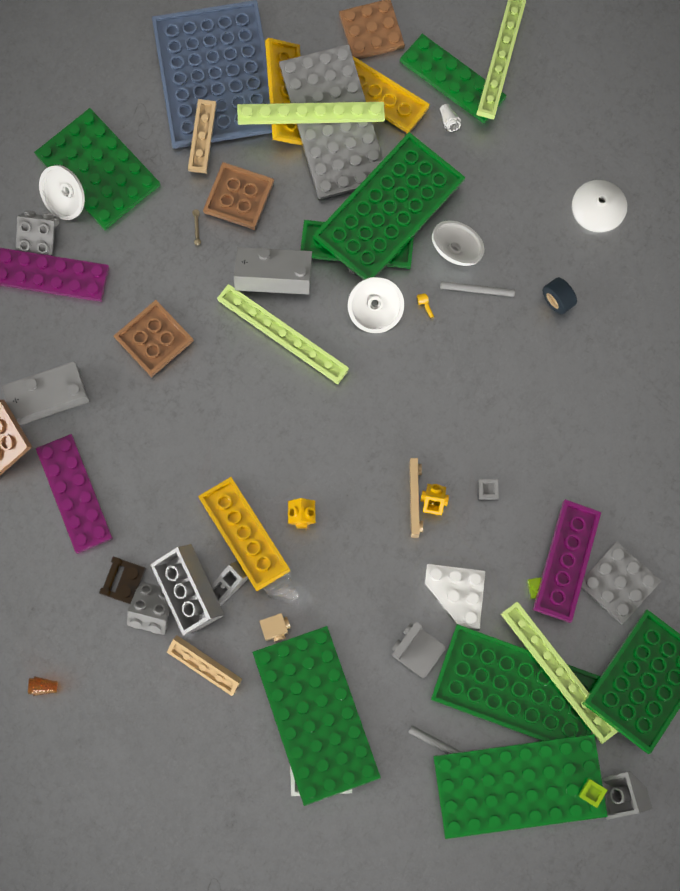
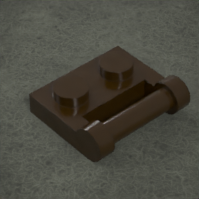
[99,556,146,604]

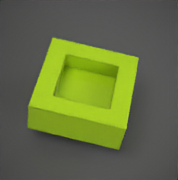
[527,577,542,599]
[579,779,608,808]

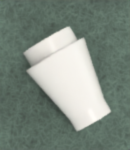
[440,104,461,132]

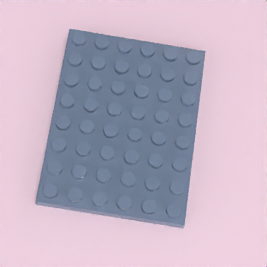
[152,0,272,149]

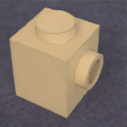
[259,613,291,642]

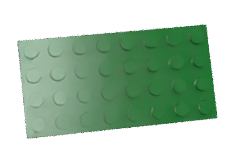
[313,132,465,280]
[431,624,601,741]
[252,626,381,806]
[433,734,608,839]

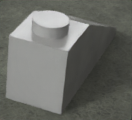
[211,561,248,606]

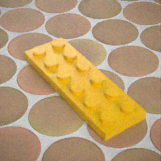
[265,37,303,146]
[353,56,430,134]
[198,477,290,592]

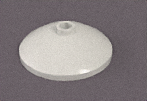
[39,165,85,220]
[572,180,627,232]
[432,220,485,266]
[348,277,404,333]

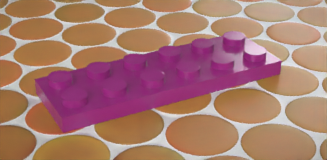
[0,248,109,302]
[36,434,113,554]
[533,499,601,623]

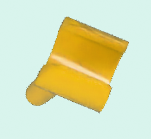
[416,293,434,318]

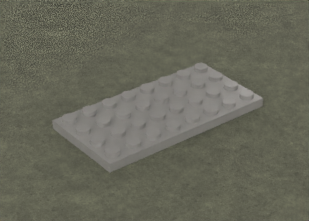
[279,44,383,200]

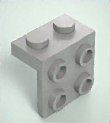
[16,211,60,256]
[127,582,171,635]
[392,621,446,678]

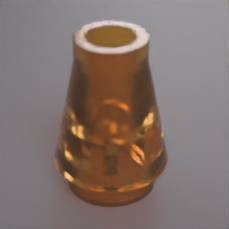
[28,676,58,696]

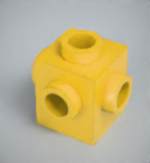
[420,484,449,515]
[288,498,316,529]

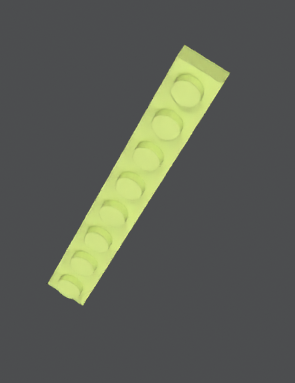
[476,0,526,120]
[237,102,385,125]
[217,284,349,384]
[501,602,618,744]

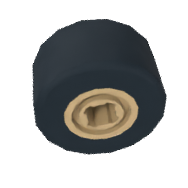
[542,277,577,314]

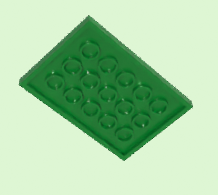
[34,108,160,231]
[582,609,680,754]

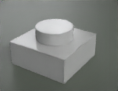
[478,479,499,500]

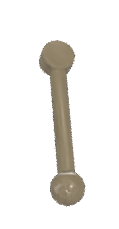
[192,209,201,245]

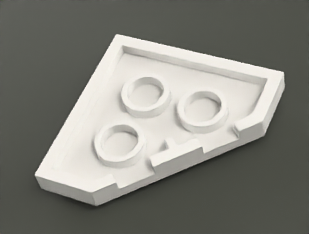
[425,564,485,630]

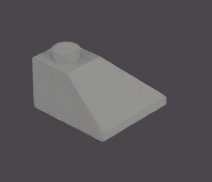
[602,771,653,820]

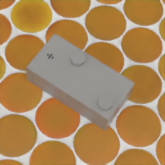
[234,247,312,295]
[2,361,90,426]
[150,544,224,635]

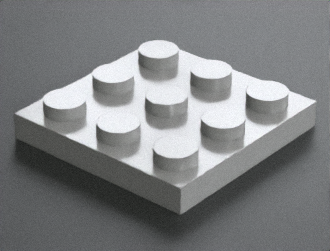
[581,542,661,625]

